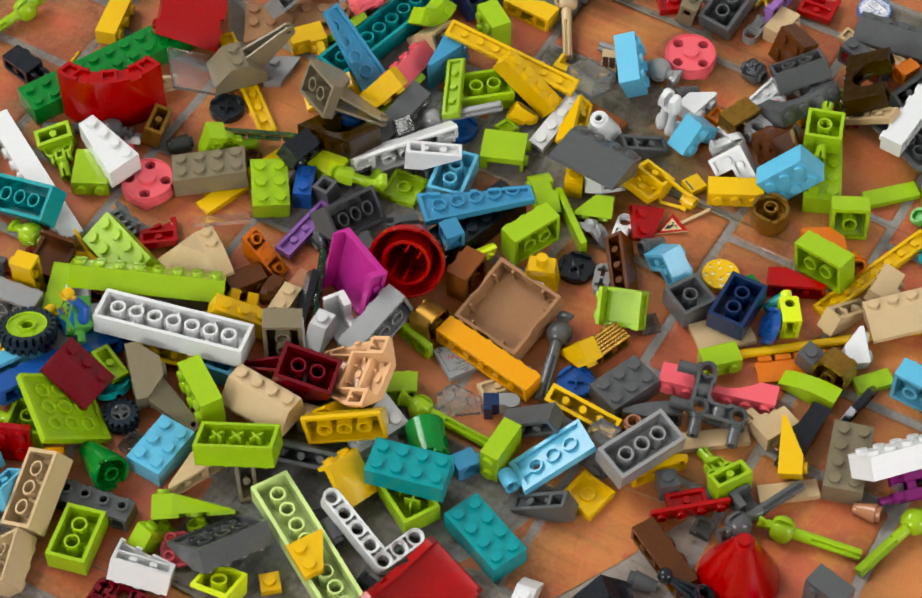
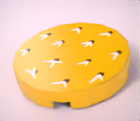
[701,259,740,293]

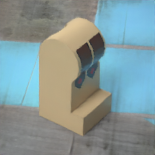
[599,48,617,82]

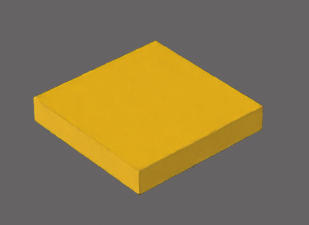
[563,470,616,522]

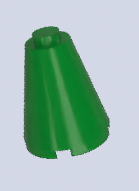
[79,441,129,492]

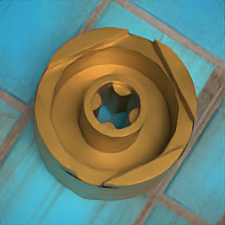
[750,192,790,238]
[408,298,453,344]
[810,347,858,393]

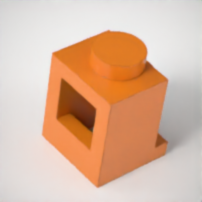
[891,58,921,85]

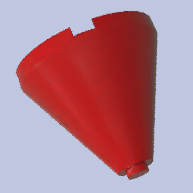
[369,224,446,298]
[697,533,780,598]

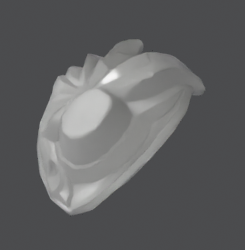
[578,219,609,249]

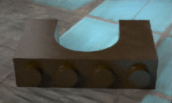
[840,47,895,116]
[297,113,382,159]

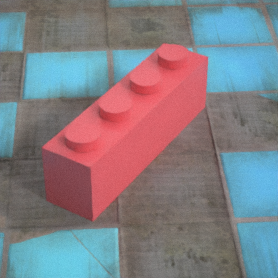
[379,39,434,99]

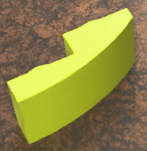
[476,243,497,261]

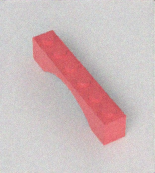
[659,362,780,414]

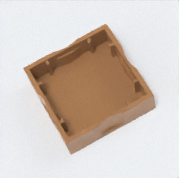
[454,257,565,360]

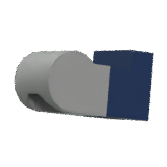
[483,393,520,419]

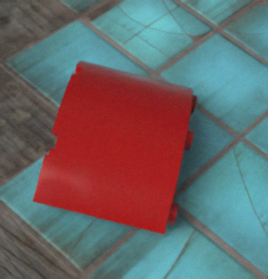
[152,0,228,52]
[56,55,167,126]
[359,535,484,598]

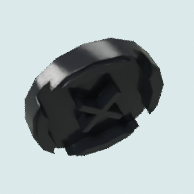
[209,93,245,124]
[558,251,595,285]

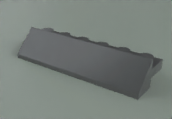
[853,11,922,63]

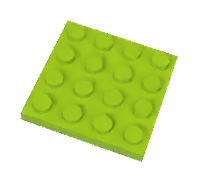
[16,373,112,444]

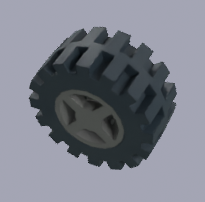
[103,397,140,435]

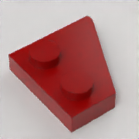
[797,0,841,25]
[629,204,664,241]
[139,216,178,249]

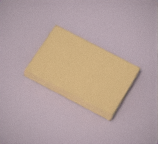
[688,320,757,349]

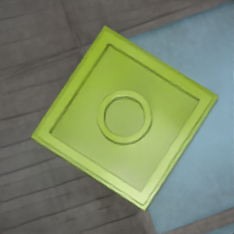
[380,168,429,210]

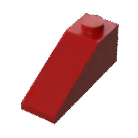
[767,267,826,300]

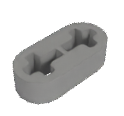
[592,263,610,296]

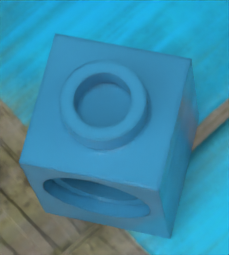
[438,217,465,251]
[451,447,480,481]

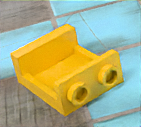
[317,447,378,507]

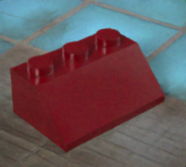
[40,337,115,411]

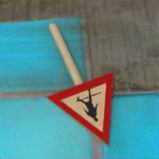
[656,208,711,235]

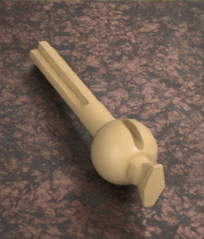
[554,0,578,61]

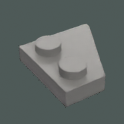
[263,56,300,87]

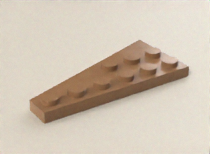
[243,3,350,45]

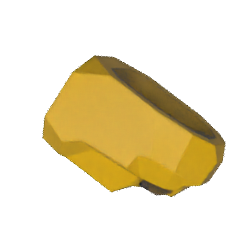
[506,101,539,126]

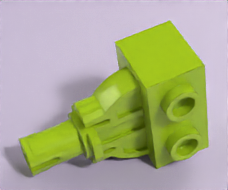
[33,120,78,181]
[198,122,258,152]
[696,446,753,499]

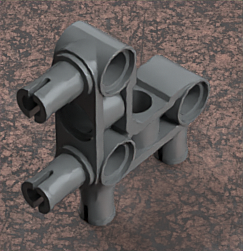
[668,359,748,449]

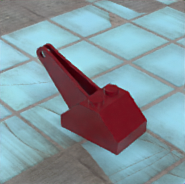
[244,341,343,401]

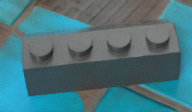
[309,185,386,240]

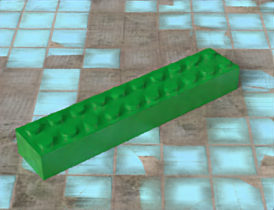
[17,25,193,125]

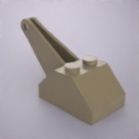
[206,22,295,95]
[299,59,389,127]
[124,341,201,434]

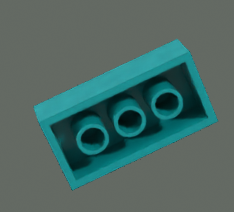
[0,173,67,228]
[364,437,455,503]
[444,492,527,583]

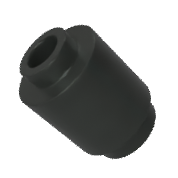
[166,134,194,155]

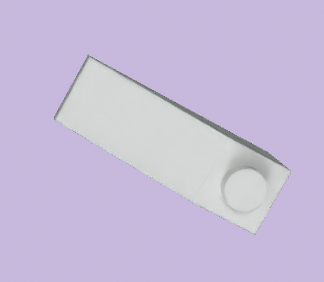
[404,140,462,170]

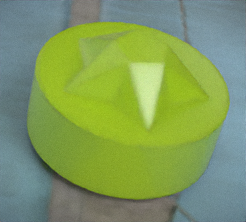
[187,516,208,532]

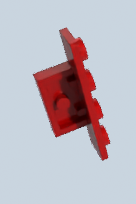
[649,487,731,523]

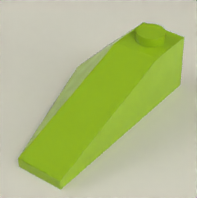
[151,489,236,520]

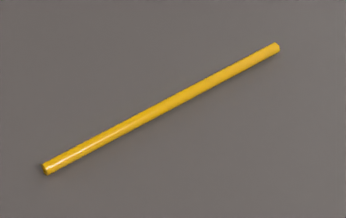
[740,332,922,359]

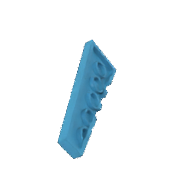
[322,2,386,92]
[416,185,535,226]

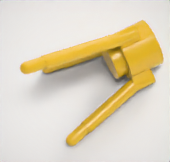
[659,176,699,212]

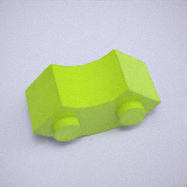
[407,0,457,27]
[525,172,562,213]

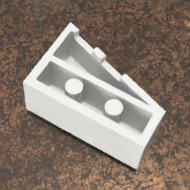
[347,392,408,459]
[106,537,176,596]

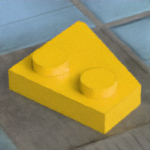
[286,529,324,581]

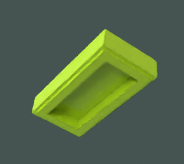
[851,368,893,397]

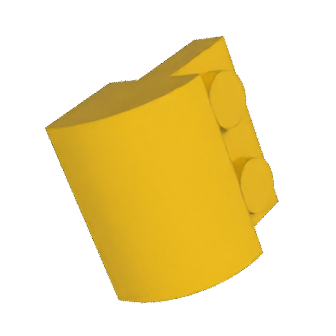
[622,159,675,204]

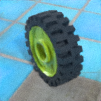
[0,306,58,356]

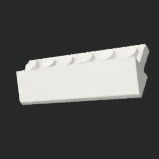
[350,120,458,174]

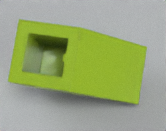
[574,194,615,222]
[127,519,176,553]

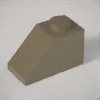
[234,467,257,502]

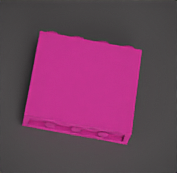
[321,227,388,317]

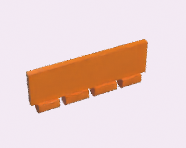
[754,349,826,384]

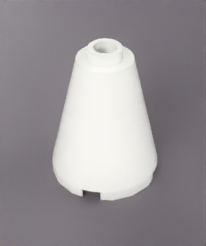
[588,111,622,141]

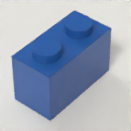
[292,165,317,209]

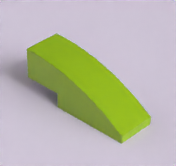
[776,370,843,409]

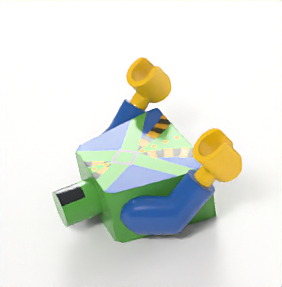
[43,287,93,345]

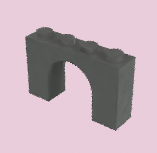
[757,80,841,128]

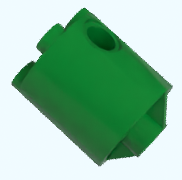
[405,414,450,455]

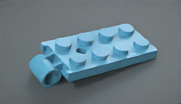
[497,419,597,495]

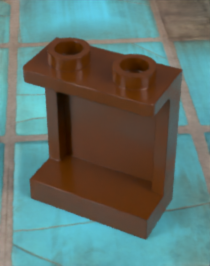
[32,229,78,283]

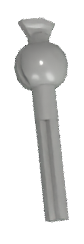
[597,41,683,85]
[410,100,503,132]

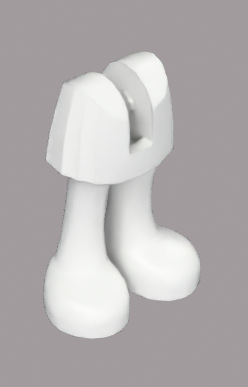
[655,88,682,137]

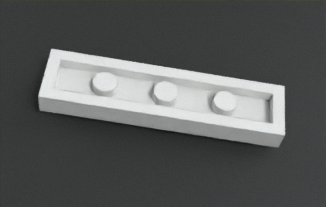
[529,92,579,153]

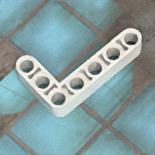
[320,488,425,575]

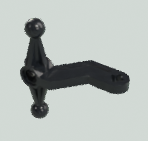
[657,567,716,598]

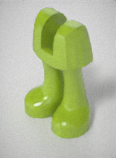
[330,165,387,193]

